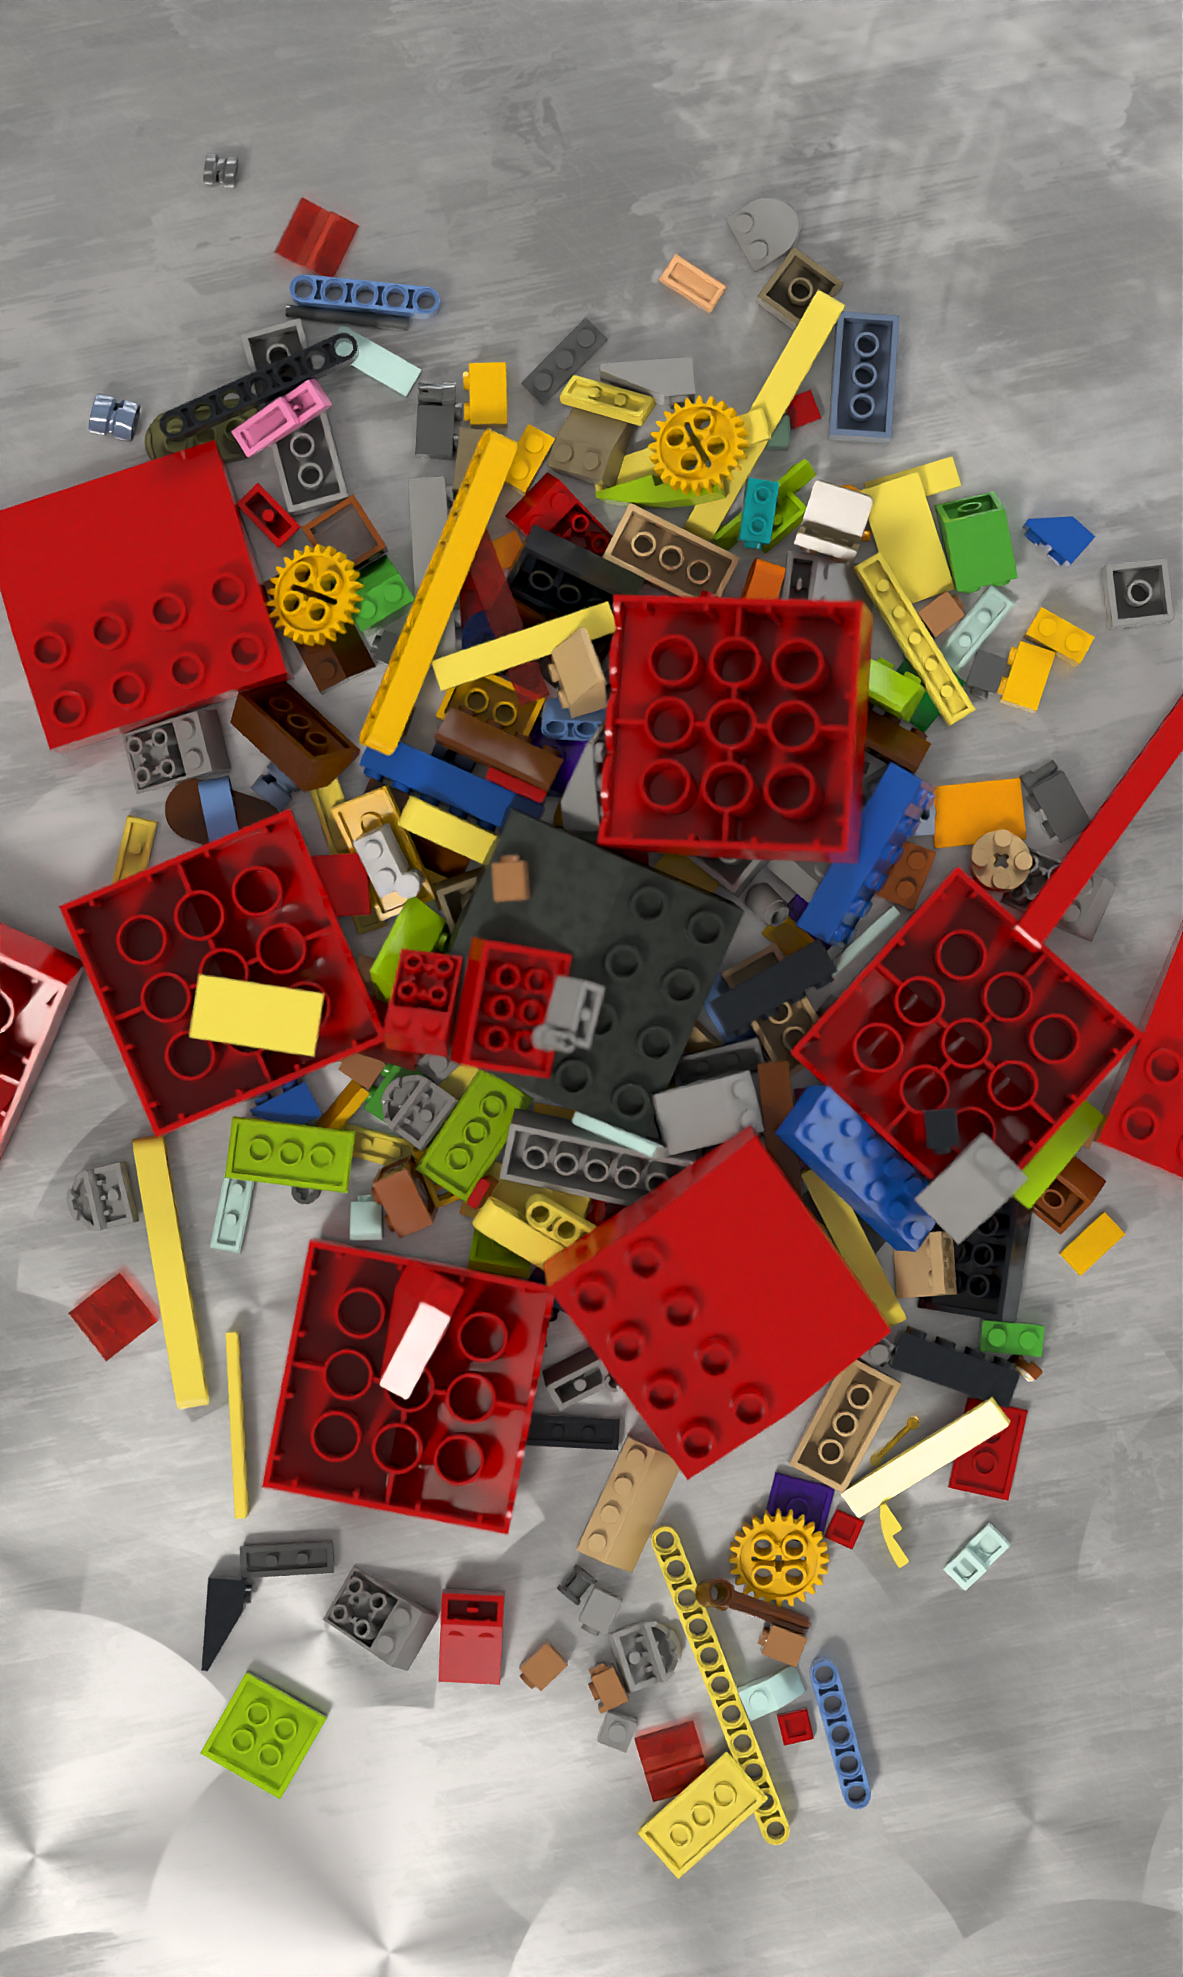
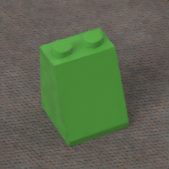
[935,491,1018,593]
[334,554,414,639]

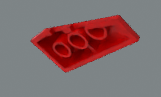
[379,1258,466,1399]

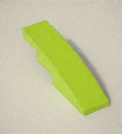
[595,475,727,508]
[1012,1100,1104,1209]

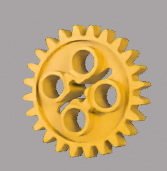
[648,396,749,496]
[267,544,363,646]
[729,1508,829,1607]

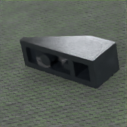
[201,1574,252,1671]

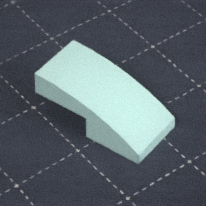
[944,1522,1011,1591]

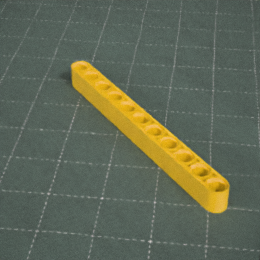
[359,429,518,756]

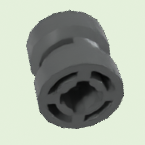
[203,153,239,188]

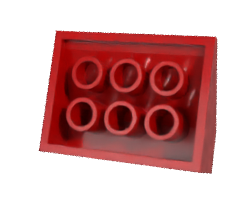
[450,937,572,1079]

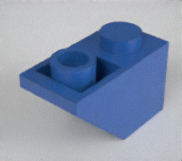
[1022,516,1096,568]
[250,1079,323,1125]

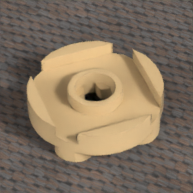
[969,829,1033,893]

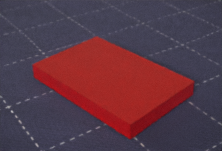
[485,767,547,806]
[947,1397,1028,1501]

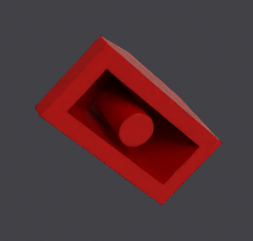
[236,483,301,548]

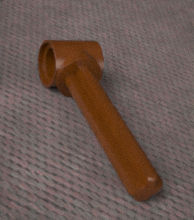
[695,1578,811,1634]

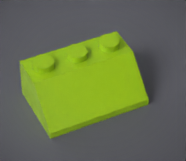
[868,657,926,723]
[370,896,451,1004]

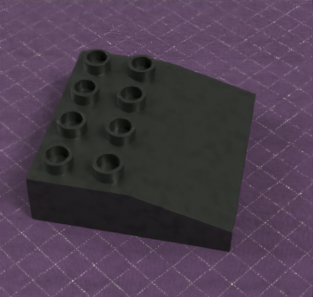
[446,806,745,1138]

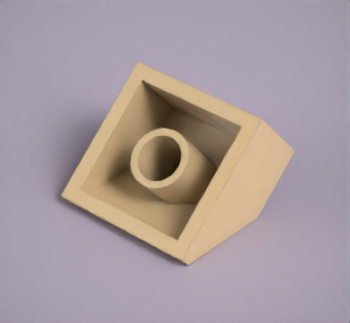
[548,627,607,718]

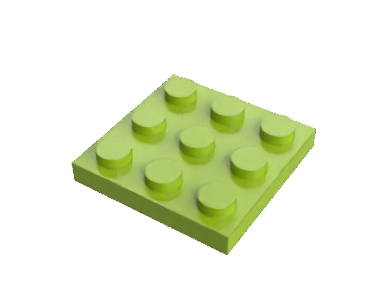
[200,1671,327,1799]

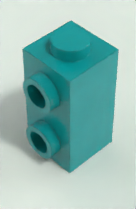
[737,478,779,550]

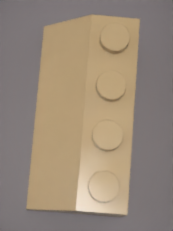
[576,1434,680,1572]

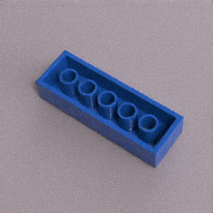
[359,741,545,832]
[797,763,936,949]
[775,1086,937,1252]

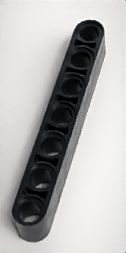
[159,333,359,442]

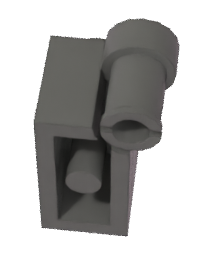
[415,381,462,460]
[1019,760,1090,843]

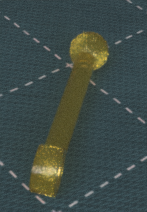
[870,1417,919,1466]

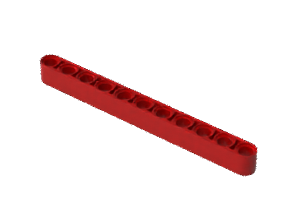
[1009,694,1183,954]

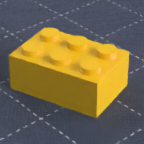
[436,674,546,737]

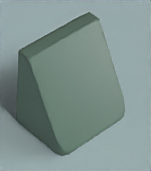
[765,415,790,451]

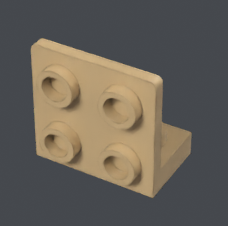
[893,1231,957,1298]

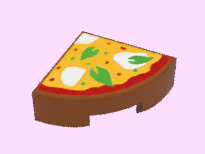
[1008,1354,1043,1382]

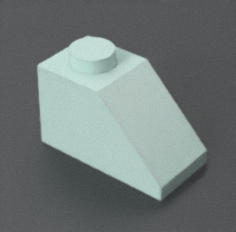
[350,1195,384,1241]
[737,1665,806,1721]

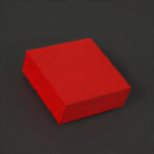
[785,390,821,430]
[467,1175,499,1210]
[824,1508,865,1549]
[777,1707,814,1746]

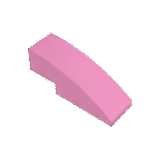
[231,379,332,458]

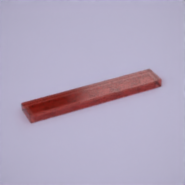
[469,527,550,707]

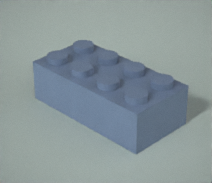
[828,312,900,444]

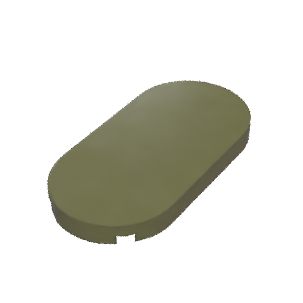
[145,399,259,464]

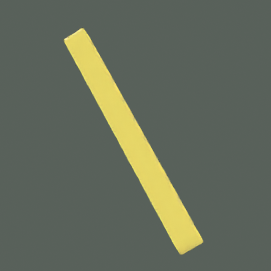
[651,1524,790,1845]

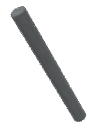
[285,305,409,330]

